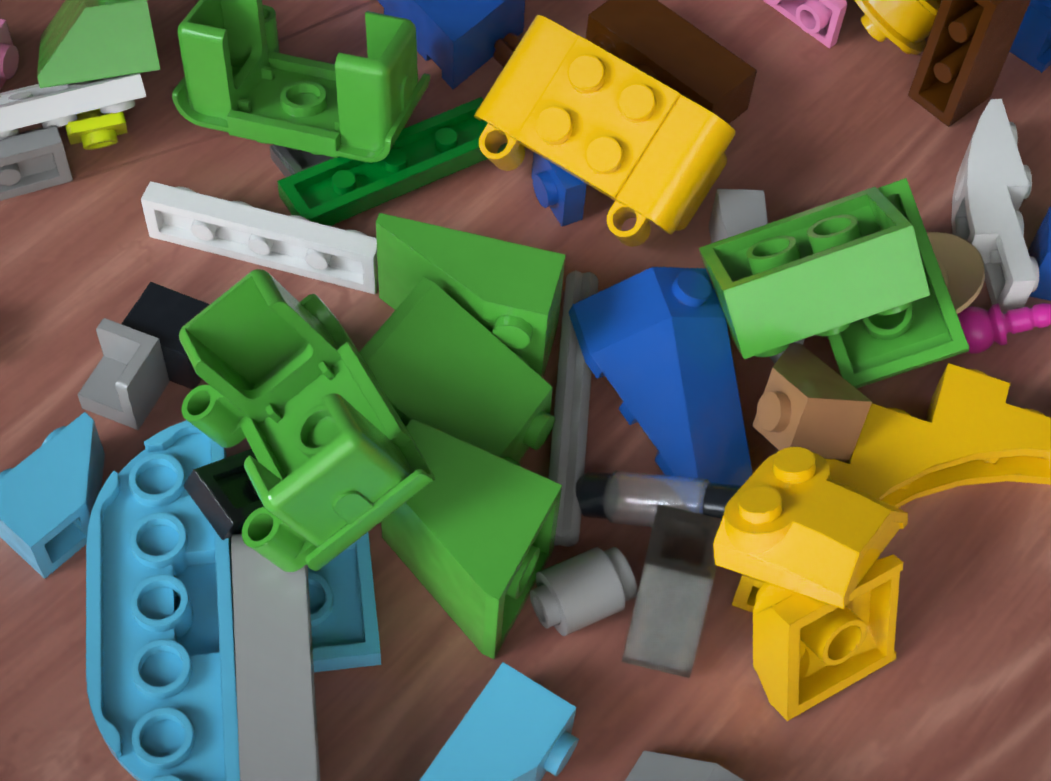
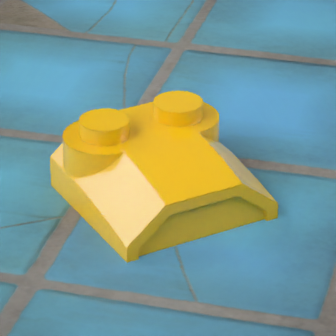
[713,447,908,609]
[753,554,904,721]

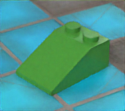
[828,178,969,389]
[376,213,566,378]

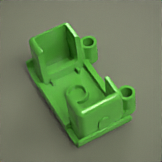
[172,0,430,163]
[179,269,435,572]

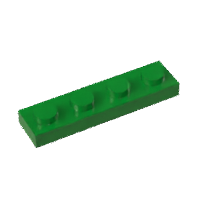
[277,97,507,226]

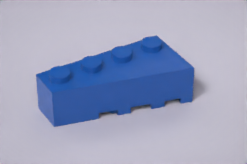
[377,0,525,90]

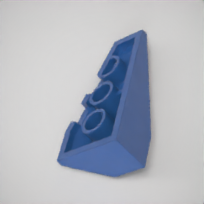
[568,267,753,522]

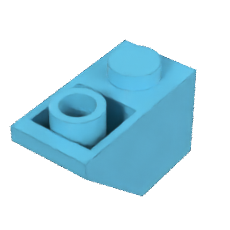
[0,412,105,579]

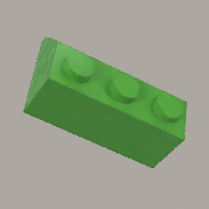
[37,0,161,88]
[699,187,930,359]

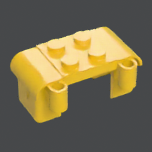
[474,15,736,247]

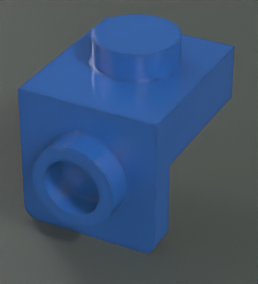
[531,152,587,227]

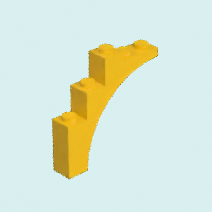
[732,363,1051,613]

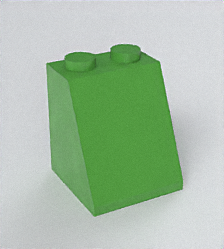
[359,277,555,466]
[381,418,562,659]

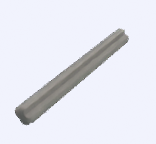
[548,271,598,547]

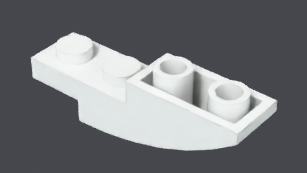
[951,99,1039,314]

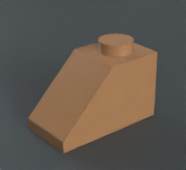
[752,343,872,460]

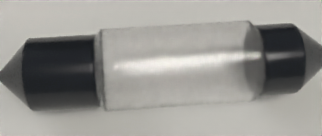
[575,471,742,533]

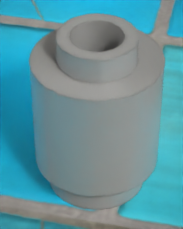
[530,547,637,636]

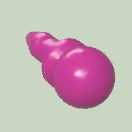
[957,303,1051,354]

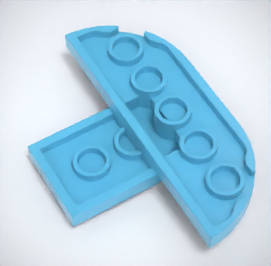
[86,420,382,781]

